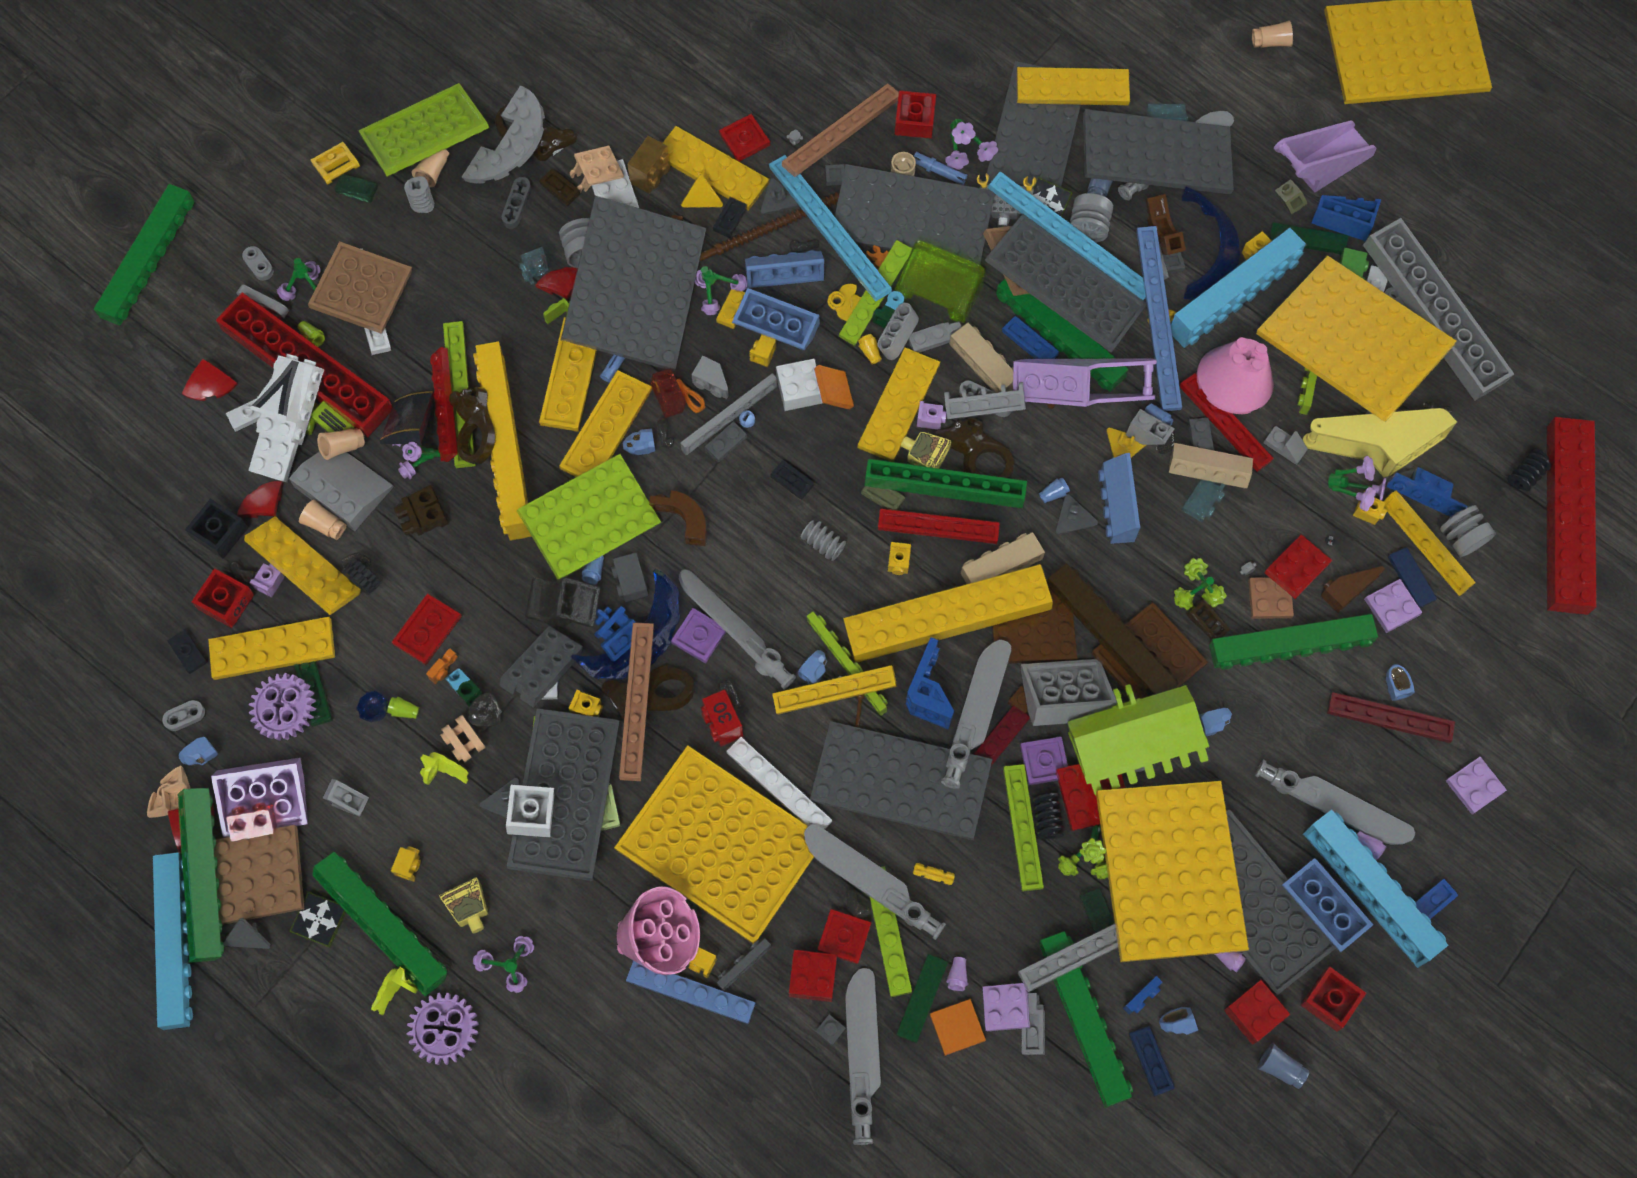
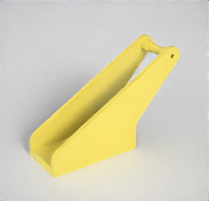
[1302,408,1457,478]

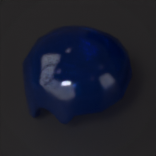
[356,691,388,723]

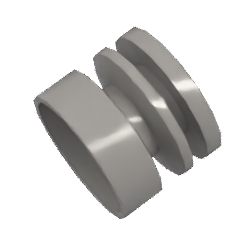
[1070,193,1113,242]
[559,218,589,268]
[1440,505,1496,558]

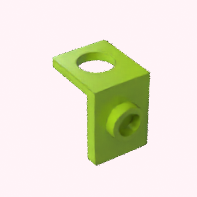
[543,298,569,324]

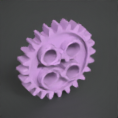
[249,673,316,741]
[407,993,479,1065]

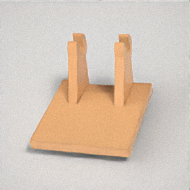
[570,146,624,193]

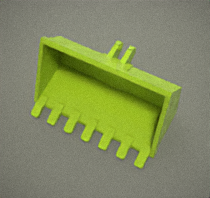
[1067,684,1209,795]

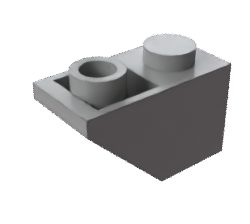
[691,356,729,399]
[1126,409,1175,445]

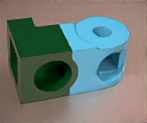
[872,291,904,328]
[445,668,485,709]

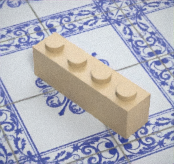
[949,322,1013,393]
[1169,443,1253,488]
[961,532,1045,584]

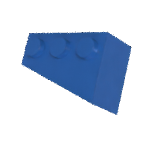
[1311,195,1381,241]

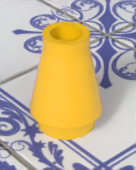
[858,334,882,365]

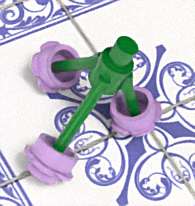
[277,258,320,301]
[695,266,747,315]
[392,442,440,479]
[473,936,534,993]

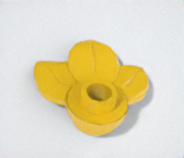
[828,284,861,321]

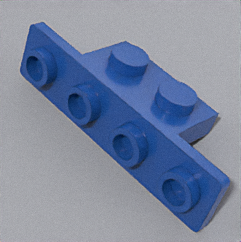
[1387,467,1468,517]

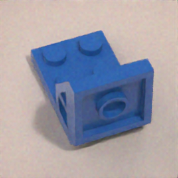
[906,637,954,730]

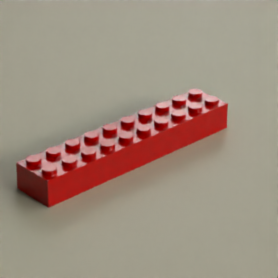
[216,292,392,438]
[1547,417,1596,615]

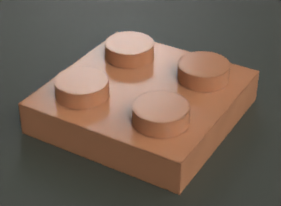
[1248,578,1294,619]

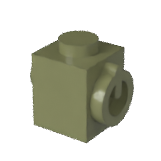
[1275,179,1307,214]

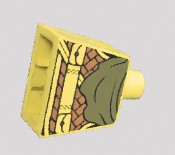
[901,432,951,469]
[439,877,488,933]

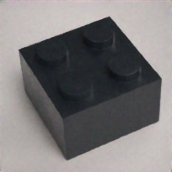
[185,498,248,559]

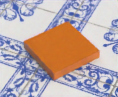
[814,365,854,409]
[929,999,986,1056]

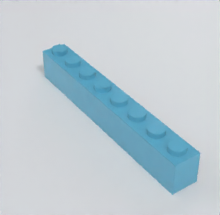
[153,852,193,1030]

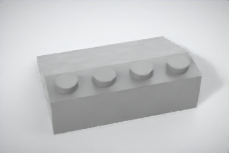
[289,451,394,531]
[1021,659,1117,726]

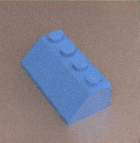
[745,250,824,288]
[732,288,820,350]
[1098,453,1140,544]
[1282,858,1373,952]

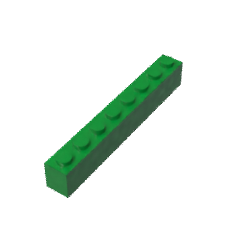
[94,184,194,326]
[996,279,1128,392]
[865,459,1027,508]
[1209,614,1378,670]
[177,788,224,962]
[312,852,447,997]
[1039,931,1133,1108]

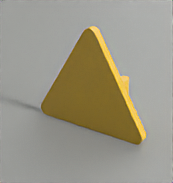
[681,174,723,207]
[1106,428,1146,458]

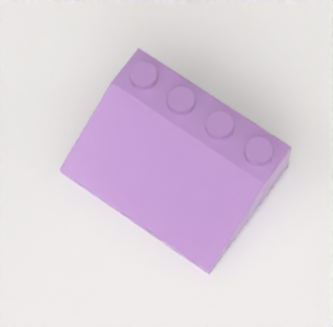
[211,758,308,837]

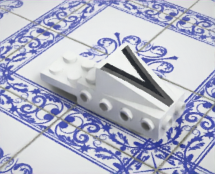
[249,354,324,482]

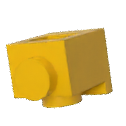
[749,334,777,367]
[1353,491,1387,525]
[888,542,911,575]
[569,690,603,717]
[391,846,421,882]
[688,947,717,978]

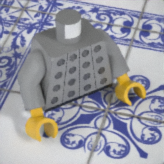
[977,173,1037,227]

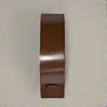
[1145,194,1186,255]
[649,490,707,546]

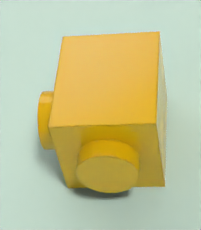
[1242,231,1272,260]

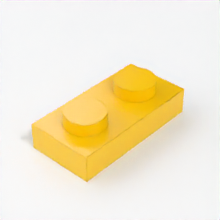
[716,289,745,329]

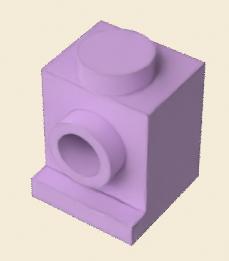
[917,401,946,430]
[250,563,285,597]

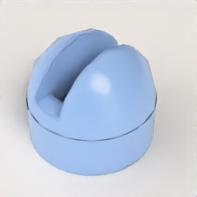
[739,410,755,428]

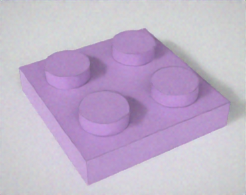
[1364,579,1422,633]
[1446,757,1507,814]
[983,983,1030,1031]

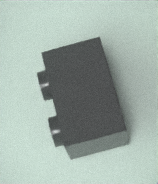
[611,553,648,602]

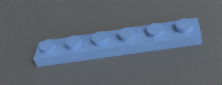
[626,961,755,1024]

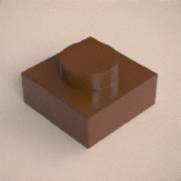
[1008,686,1028,714]

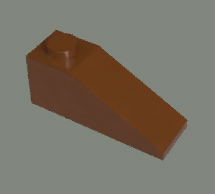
[1321,566,1385,613]

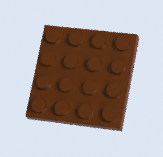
[992,587,1077,664]
[1091,602,1208,699]

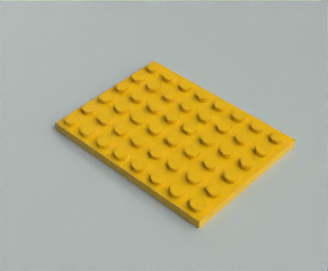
[1324,0,1492,104]
[1256,255,1457,422]
[614,745,814,944]
[1096,781,1249,962]

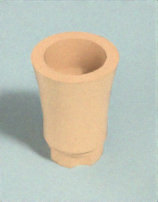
[1252,20,1293,48]
[412,149,449,187]
[317,428,365,460]
[299,499,347,540]

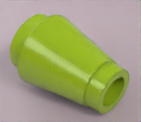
[298,321,325,347]
[387,697,420,719]

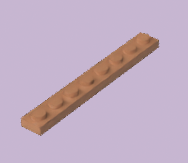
[782,84,899,177]
[619,623,654,781]

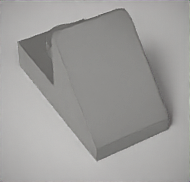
[1264,426,1308,465]
[323,779,369,817]

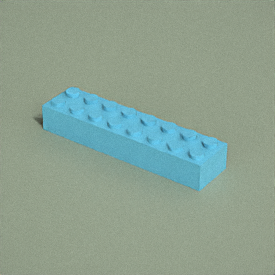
[1171,228,1306,348]
[1303,809,1448,968]

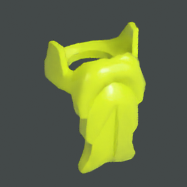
[420,752,469,785]
[371,967,418,1015]

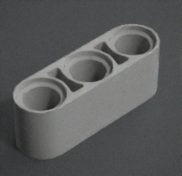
[877,303,919,360]

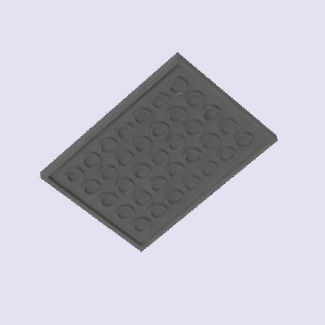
[561,195,706,371]

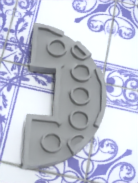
[462,85,545,183]

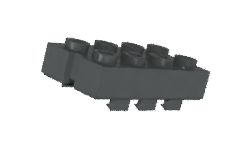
[500,626,583,708]

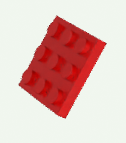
[1055,764,1125,831]

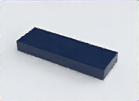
[1388,547,1437,608]
[1129,1026,1175,1097]

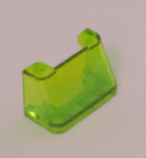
[895,240,985,323]

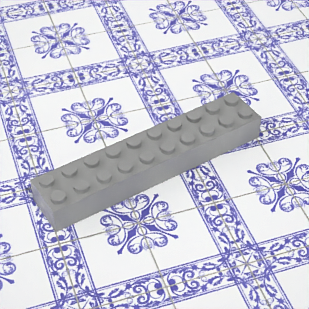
[1363,218,1514,401]

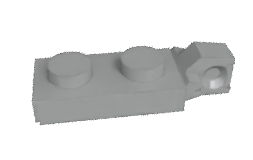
[908,322,961,353]
[1022,993,1045,1055]

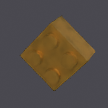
[628,136,670,194]

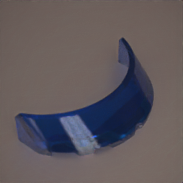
[1182,186,1240,299]
[570,569,680,680]

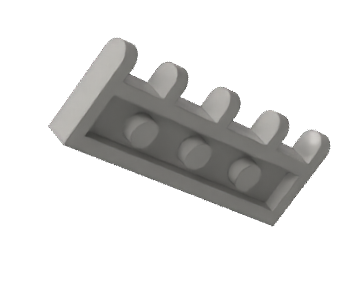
[944,382,1026,420]

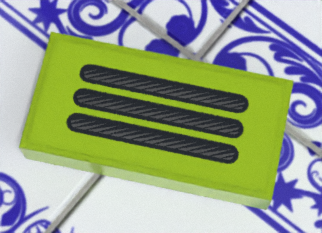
[310,401,354,432]

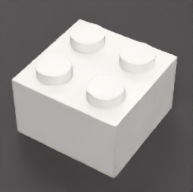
[776,359,822,411]
[506,785,554,837]

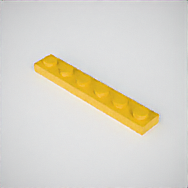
[1384,490,1476,596]
[773,665,897,714]

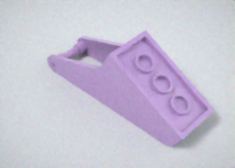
[1274,120,1376,193]
[1013,358,1157,407]

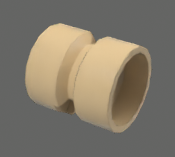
[891,152,916,177]

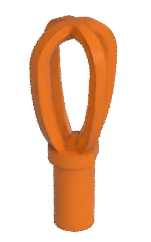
[674,378,705,413]

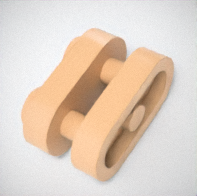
[440,715,485,762]

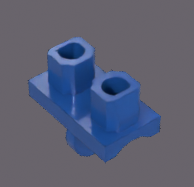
[594,606,629,640]

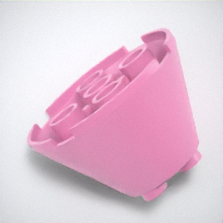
[1197,337,1274,414]
[617,887,700,975]

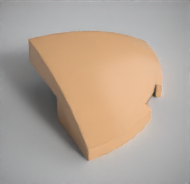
[147,766,190,818]

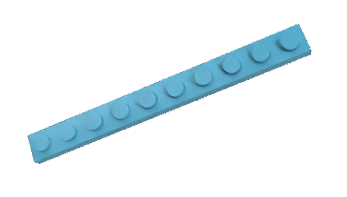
[769,155,892,302]
[988,172,1146,300]

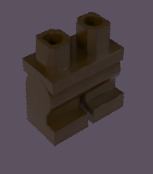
[394,485,449,536]

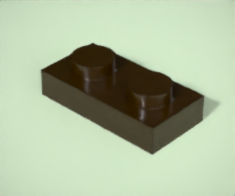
[539,168,580,206]

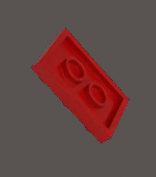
[1264,534,1332,599]
[391,593,462,665]

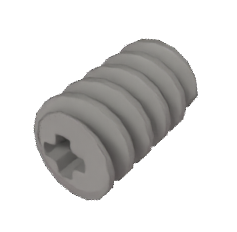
[404,176,435,213]
[801,520,846,561]

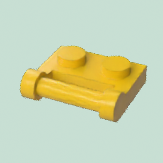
[311,142,360,185]

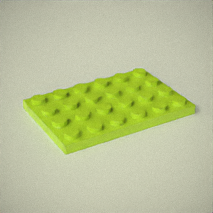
[358,83,489,176]
[517,454,661,581]

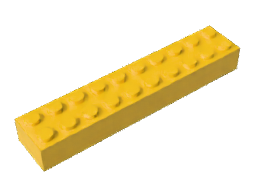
[473,341,532,541]
[843,564,1053,663]

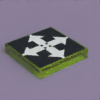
[1033,177,1073,217]
[290,892,346,948]

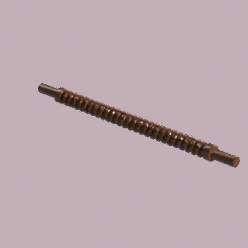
[699,190,840,261]

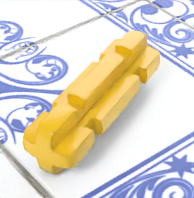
[913,863,955,885]

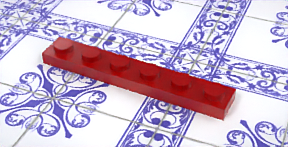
[430,347,458,462]
[1179,373,1274,472]
[878,509,1000,544]

